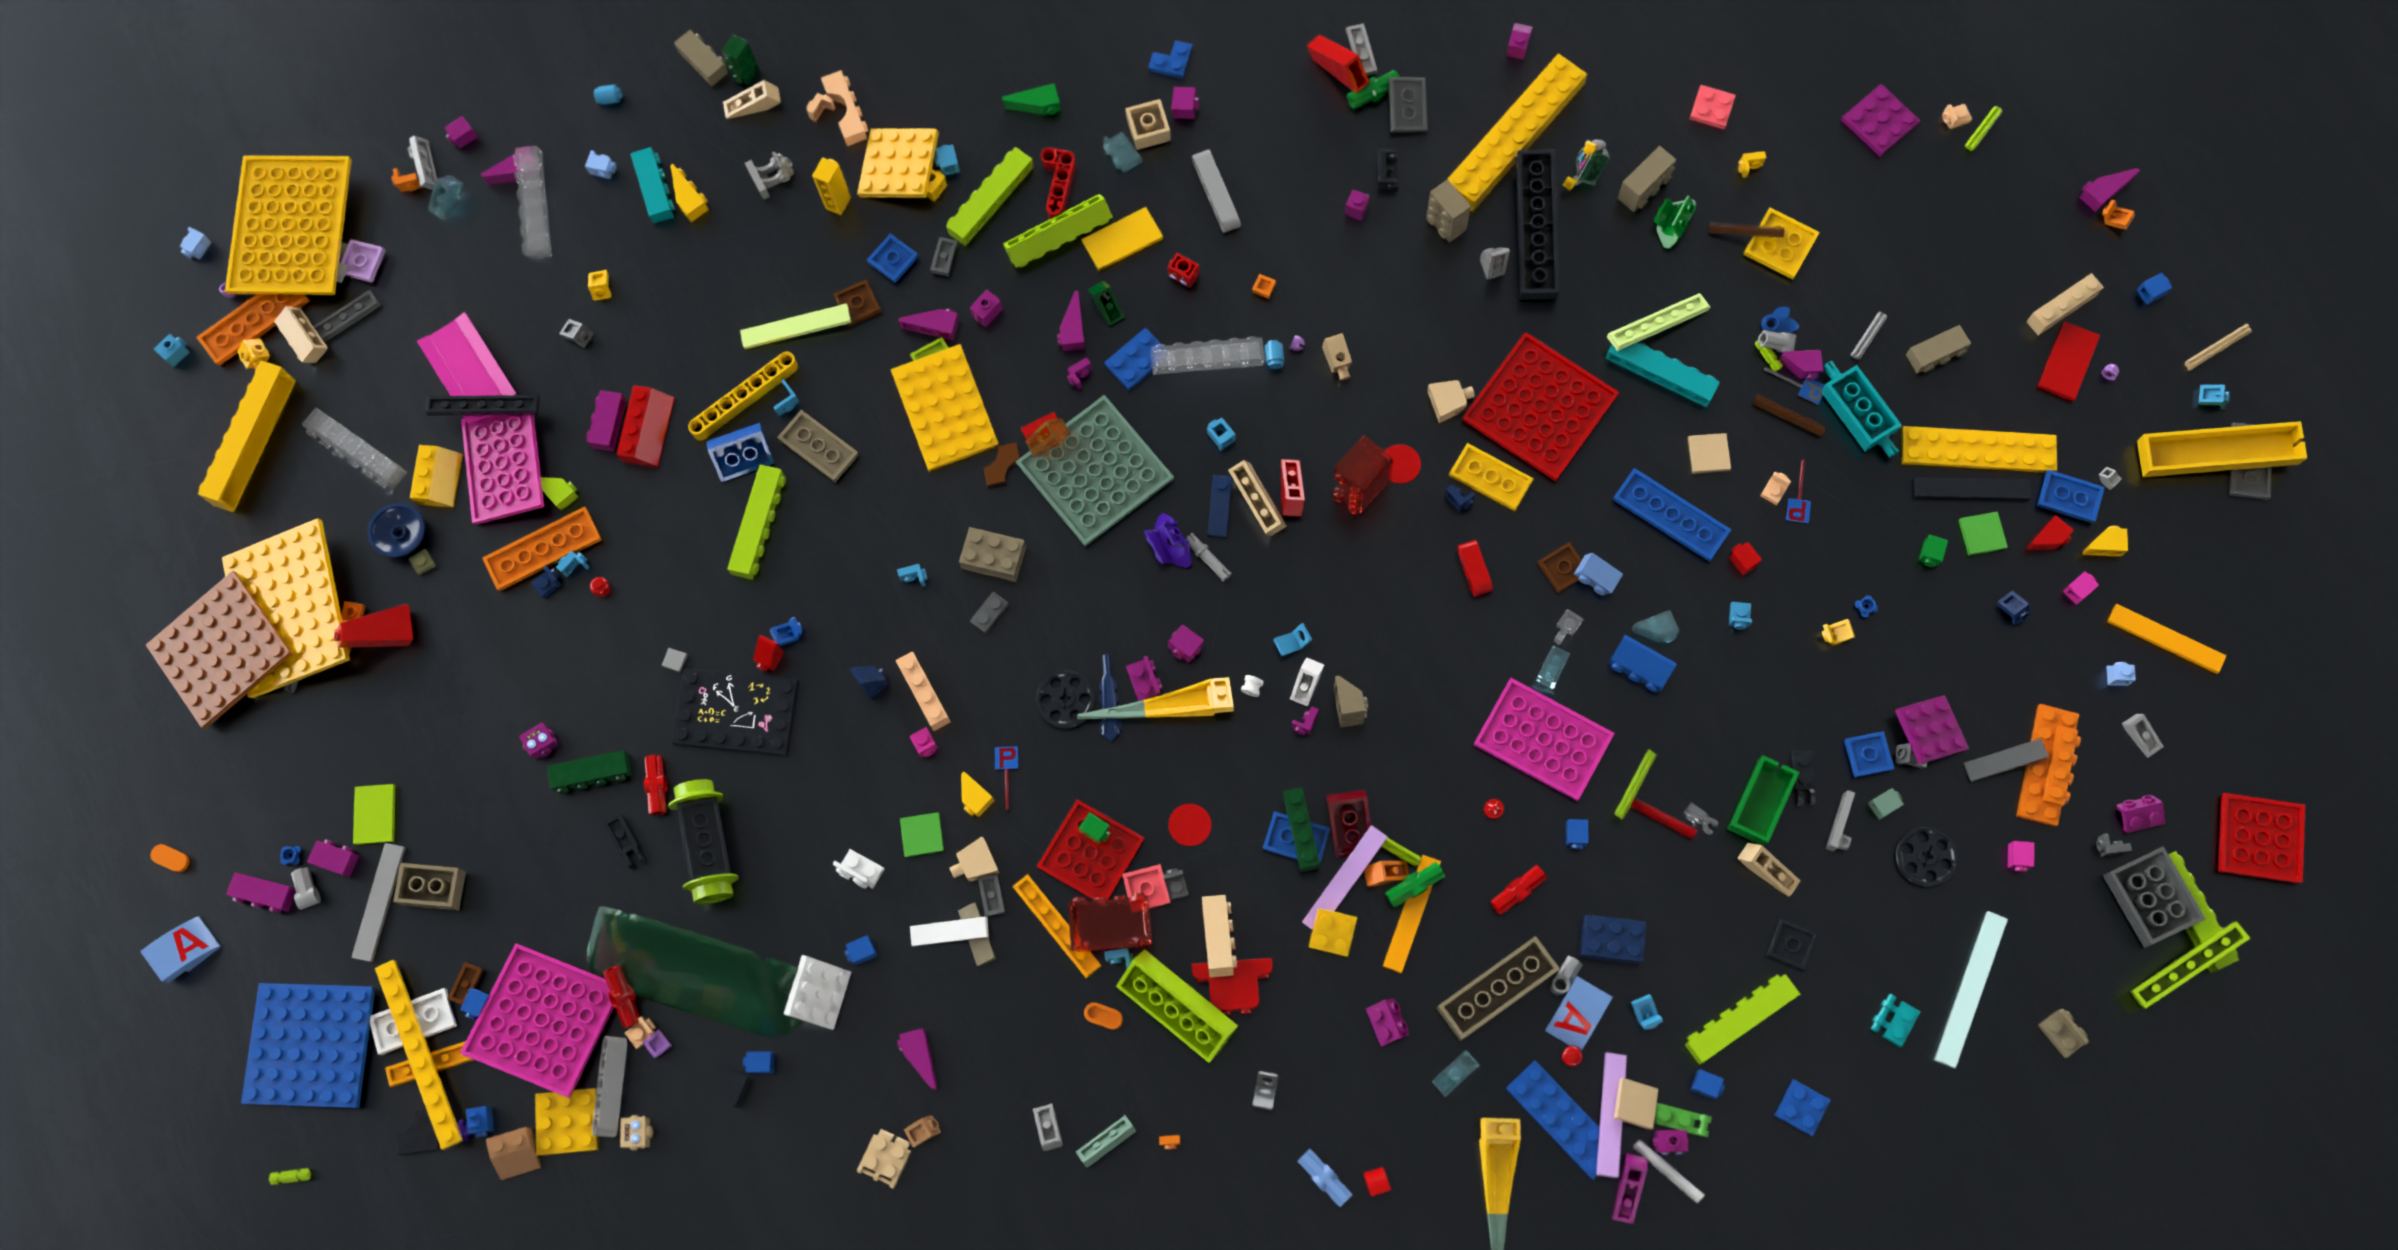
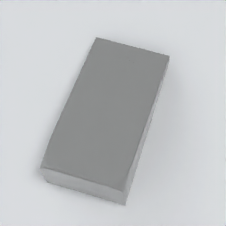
[2122,714,2164,758]
[1033,1104,1063,1151]

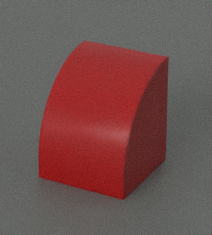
[1363,1167,1391,1197]

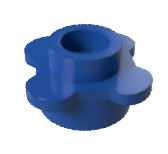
[1855,595,1878,618]
[280,846,301,865]

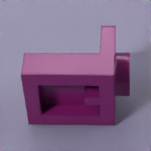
[1067,357,1092,389]
[1292,706,1319,735]

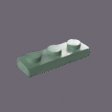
[1076,1115,1136,1168]

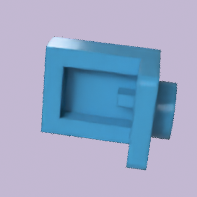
[556,550,590,577]
[1631,994,1663,1029]

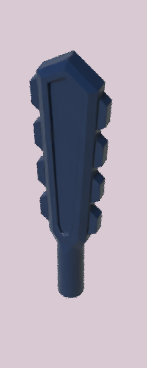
[1099,655,1122,742]

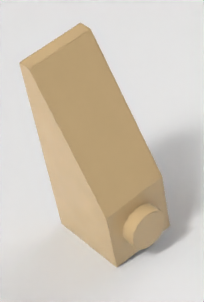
[723,80,781,119]
[1737,843,1800,897]

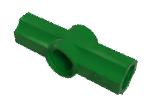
[1347,70,1400,109]
[1385,862,1445,907]

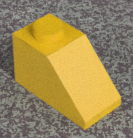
[2083,526,2128,557]
[961,772,994,818]

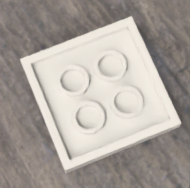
[784,955,851,1030]

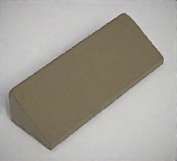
[958,902,996,966]

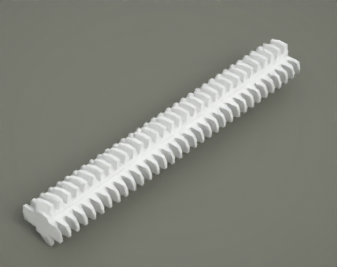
[1633,1139,1704,1203]

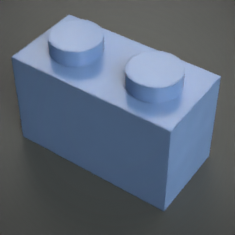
[1574,553,1623,595]

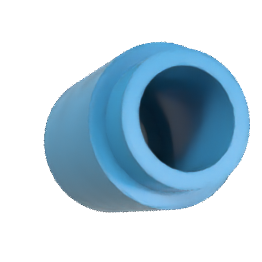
[594,84,622,105]
[1264,340,1285,369]

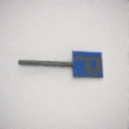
[1764,368,1825,405]

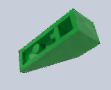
[1002,83,1061,115]

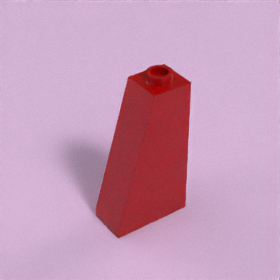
[1307,35,1370,93]
[334,604,413,648]

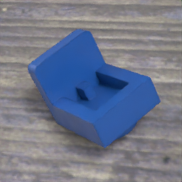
[770,617,802,646]

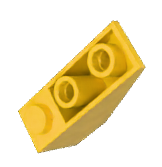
[671,164,709,222]

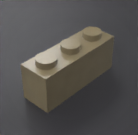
[674,30,728,86]
[1906,325,1971,373]

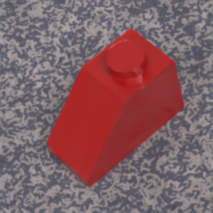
[2026,515,2074,551]
[753,635,784,672]

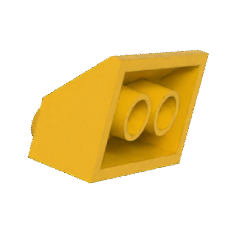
[410,445,463,508]

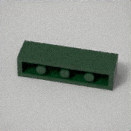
[547,750,632,794]
[1283,787,1320,872]

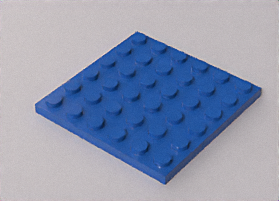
[241,983,375,1108]

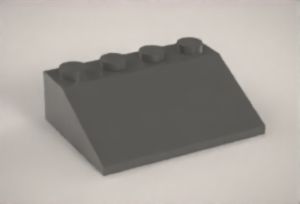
[2103,846,2205,948]

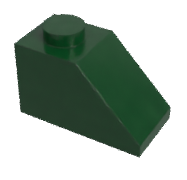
[1088,280,1125,326]

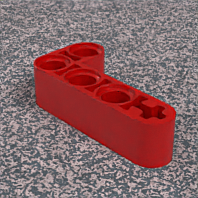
[1041,148,1076,220]

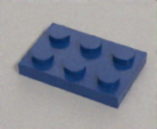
[1104,328,1170,390]
[2037,470,2105,524]
[1263,811,1331,863]

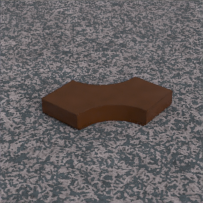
[983,443,1020,487]

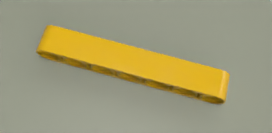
[688,352,798,441]

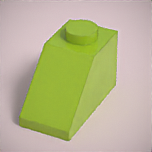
[541,477,579,511]

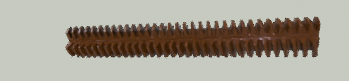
[1709,222,1785,238]
[1753,394,1825,437]

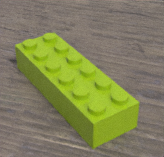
[1116,949,1238,1063]

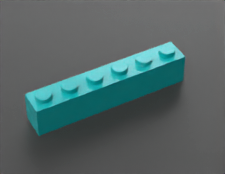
[1605,342,1720,407]

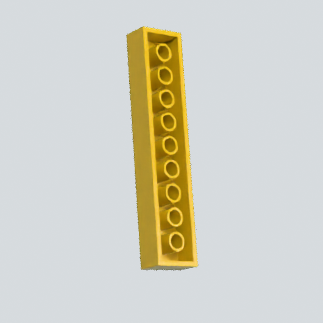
[1448,53,1587,212]

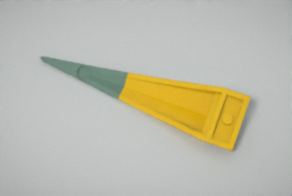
[1077,677,1234,719]
[1479,1118,1521,1250]

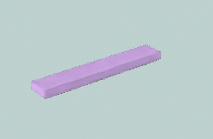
[1302,825,1388,930]
[1596,1053,1627,1178]

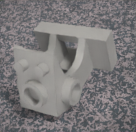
[745,152,794,200]

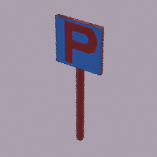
[1786,460,1811,523]
[995,746,1018,811]

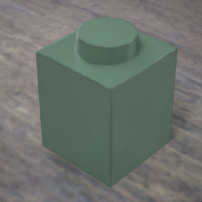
[1868,788,1904,820]

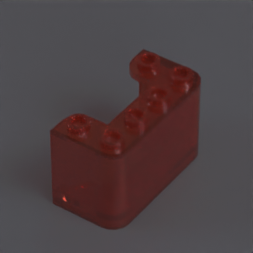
[1332,435,1393,514]
[1068,892,1153,952]

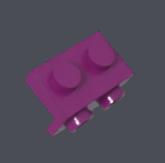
[2116,795,2165,833]
[1366,998,1409,1046]

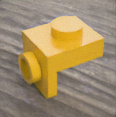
[1822,619,1855,646]

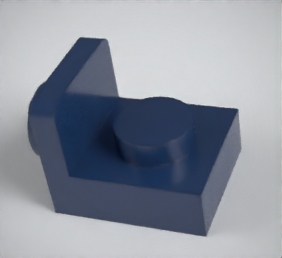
[1444,484,1475,511]
[531,566,562,598]
[1998,591,2030,626]

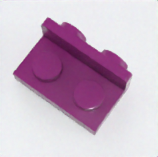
[1126,656,1163,701]

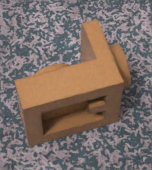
[904,1115,941,1147]

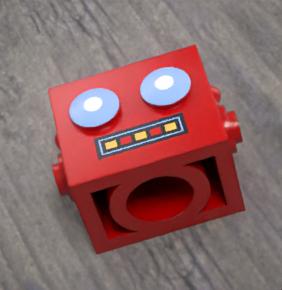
[1167,253,1200,288]

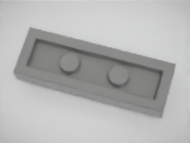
[1346,23,1377,76]

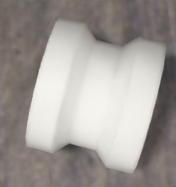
[1241,675,1264,697]

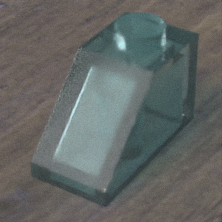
[428,175,464,219]
[1632,610,1680,643]
[1536,646,1570,689]

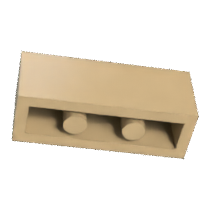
[274,306,328,363]

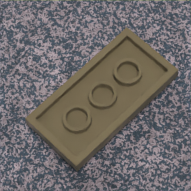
[777,410,859,482]

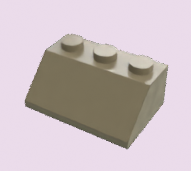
[1334,676,1368,728]

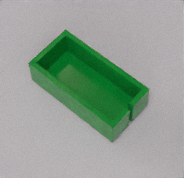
[1727,755,1799,847]

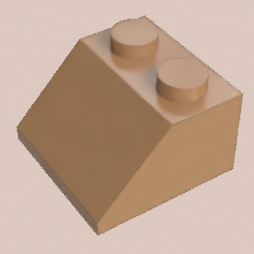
[486,1127,541,1180]

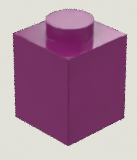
[445,116,478,148]
[1345,190,1370,221]

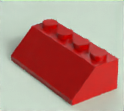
[616,385,675,468]

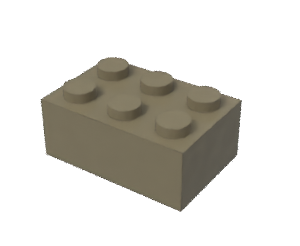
[1617,146,1676,212]
[1426,179,1471,242]
[959,527,1026,582]
[393,863,466,911]

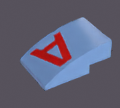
[140,916,221,984]
[1545,976,1613,1051]

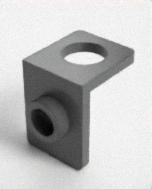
[1253,1071,1278,1110]

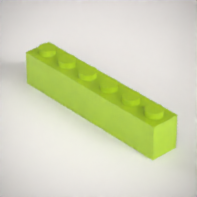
[946,147,1034,246]
[1003,194,1113,268]
[727,465,786,580]
[2168,851,2239,973]
[2130,921,2250,1009]
[1685,974,1800,1065]

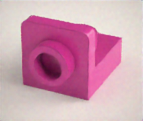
[909,727,938,757]

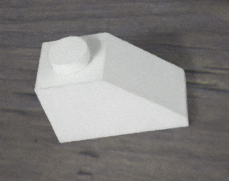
[1290,658,1324,706]

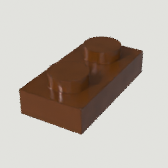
[447,962,484,1005]

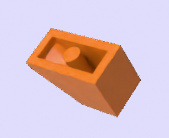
[1364,861,1410,886]

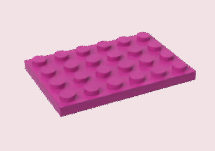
[461,415,544,525]
[1474,678,1615,802]

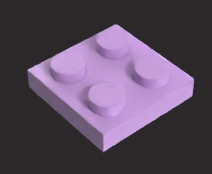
[341,240,386,283]

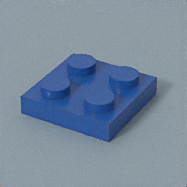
[867,234,919,283]
[1844,731,1894,778]
[1774,1079,1830,1136]

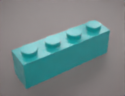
[630,147,675,224]

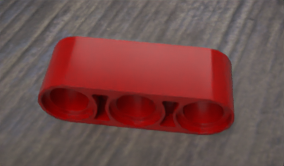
[1457,540,1493,597]

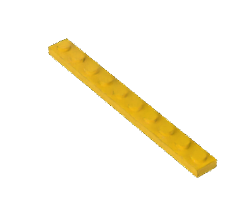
[375,960,463,1150]

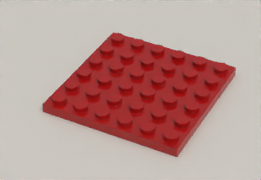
[1462,332,1619,481]

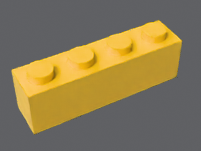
[812,158,851,215]

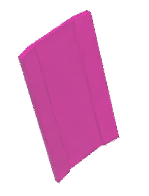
[417,312,517,424]

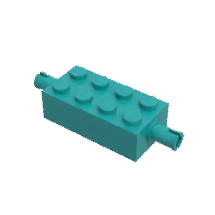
[1821,361,1902,458]

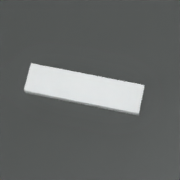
[910,917,989,946]

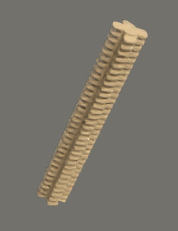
[2185,324,2252,370]

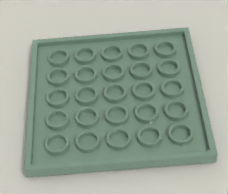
[1016,395,1174,547]

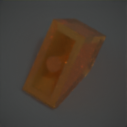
[1025,419,1070,457]

